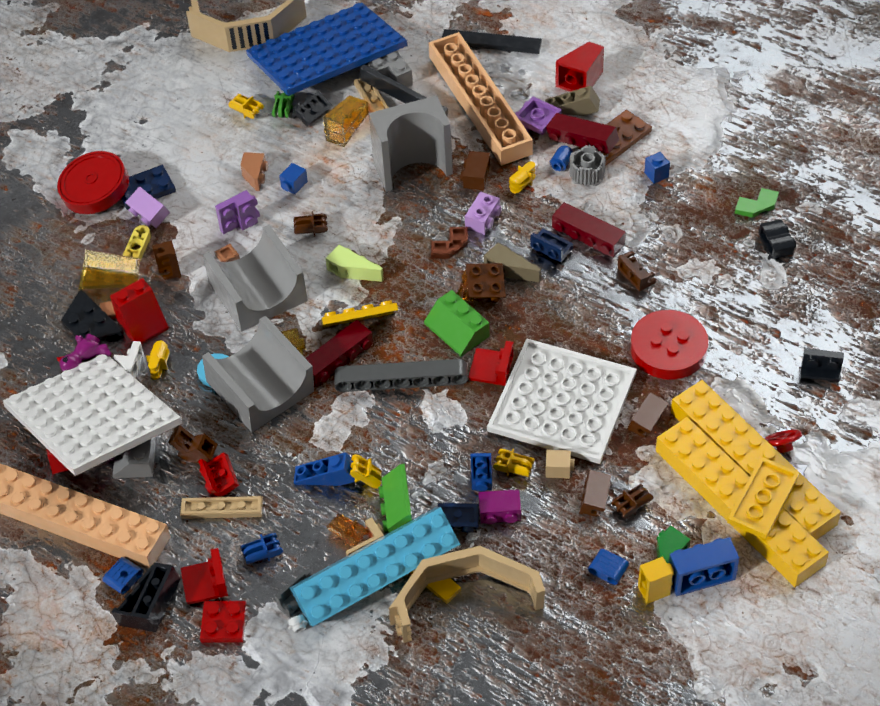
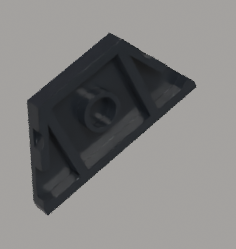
[61,289,124,341]

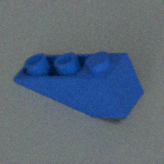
[293,452,355,486]
[470,453,492,491]

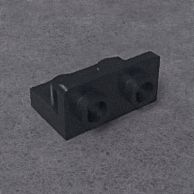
[291,91,332,127]
[801,348,844,382]

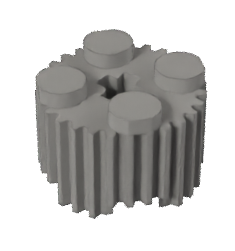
[570,145,606,186]

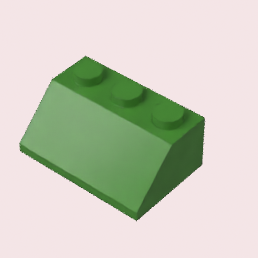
[424,290,490,356]
[378,464,412,533]

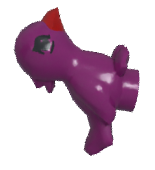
[57,334,111,371]

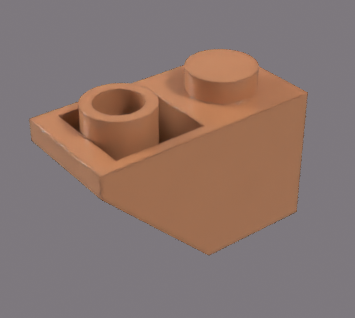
[240,152,268,191]

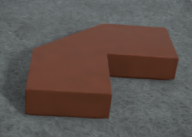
[431,227,468,259]

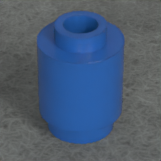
[550,145,573,171]

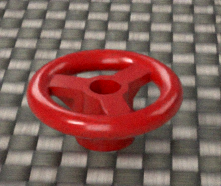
[764,429,802,453]

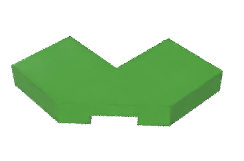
[735,188,779,218]

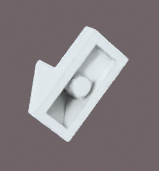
[114,341,144,379]

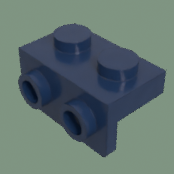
[530,229,573,262]
[438,503,479,533]

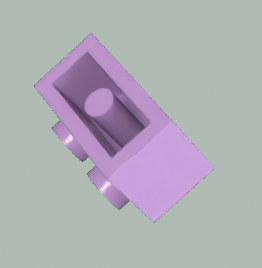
[125,187,170,228]
[465,192,502,235]

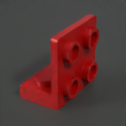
[468,341,514,386]
[181,548,228,605]

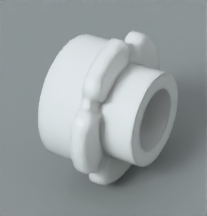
[288,615,308,633]

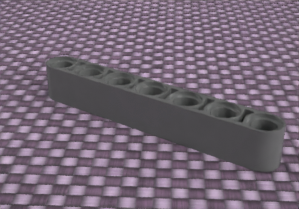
[334,359,468,392]

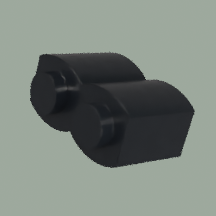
[758,219,796,259]

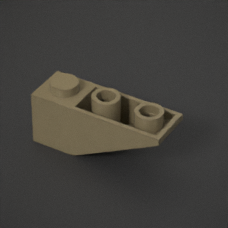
[545,86,600,116]
[484,242,541,283]

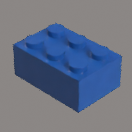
[669,537,740,597]

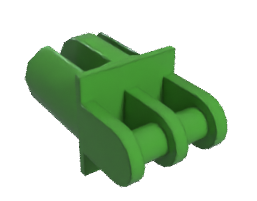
[272,91,295,118]

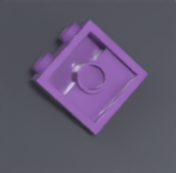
[515,96,562,135]
[215,190,260,234]

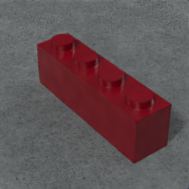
[546,113,619,154]
[552,202,626,258]
[305,320,373,387]

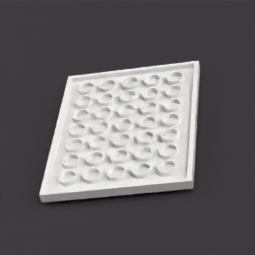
[3,354,182,476]

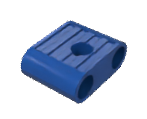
[588,549,629,585]
[103,557,144,595]

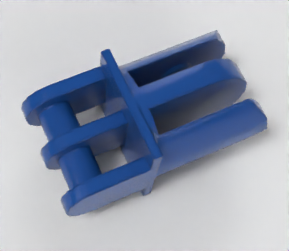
[240,533,283,565]

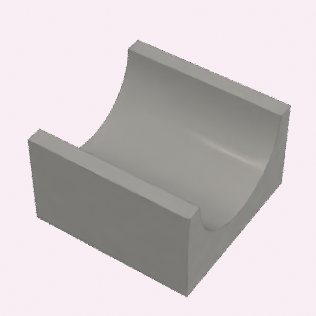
[369,95,453,192]
[203,225,308,332]
[202,315,314,433]

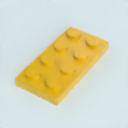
[321,300,398,328]
[727,457,800,540]

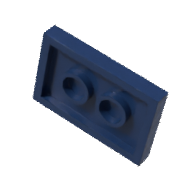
[121,164,176,210]

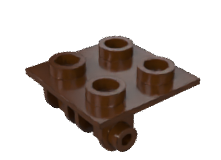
[465,263,506,303]

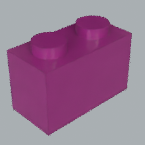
[478,489,521,524]

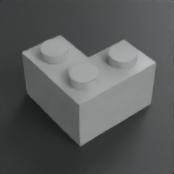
[366,51,413,87]

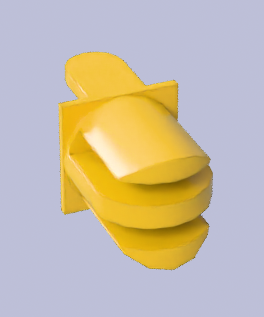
[228,93,264,119]
[509,161,535,194]
[146,340,170,380]
[493,449,535,477]
[350,454,382,489]

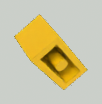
[638,557,674,604]

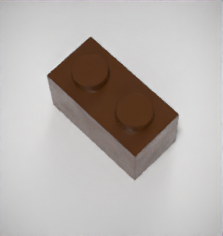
[460,151,490,191]

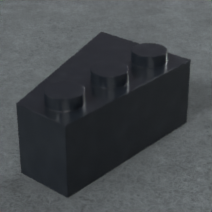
[111,562,181,632]

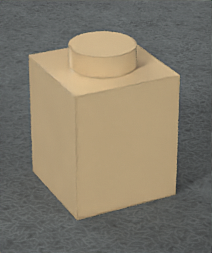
[546,450,574,479]

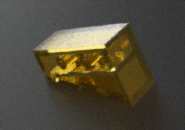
[323,95,369,147]
[78,250,140,290]

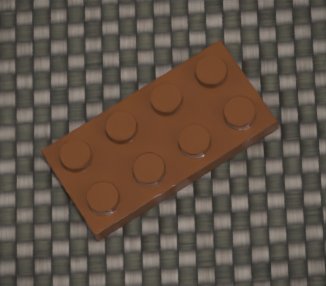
[578,109,652,166]

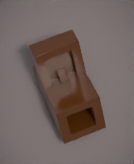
[168,425,218,463]

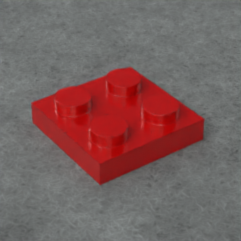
[200,601,247,643]

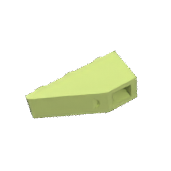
[325,245,384,282]

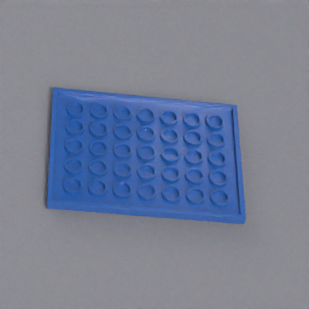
[246,3,408,96]

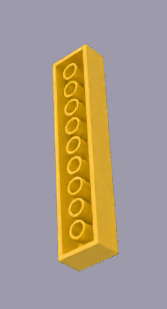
[671,380,841,540]
[655,417,829,588]

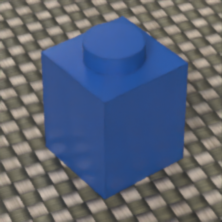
[644,152,670,184]
[279,163,308,194]

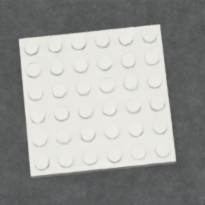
[487,339,637,464]

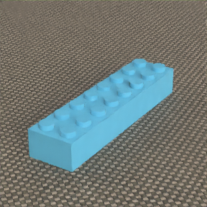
[290,507,460,627]

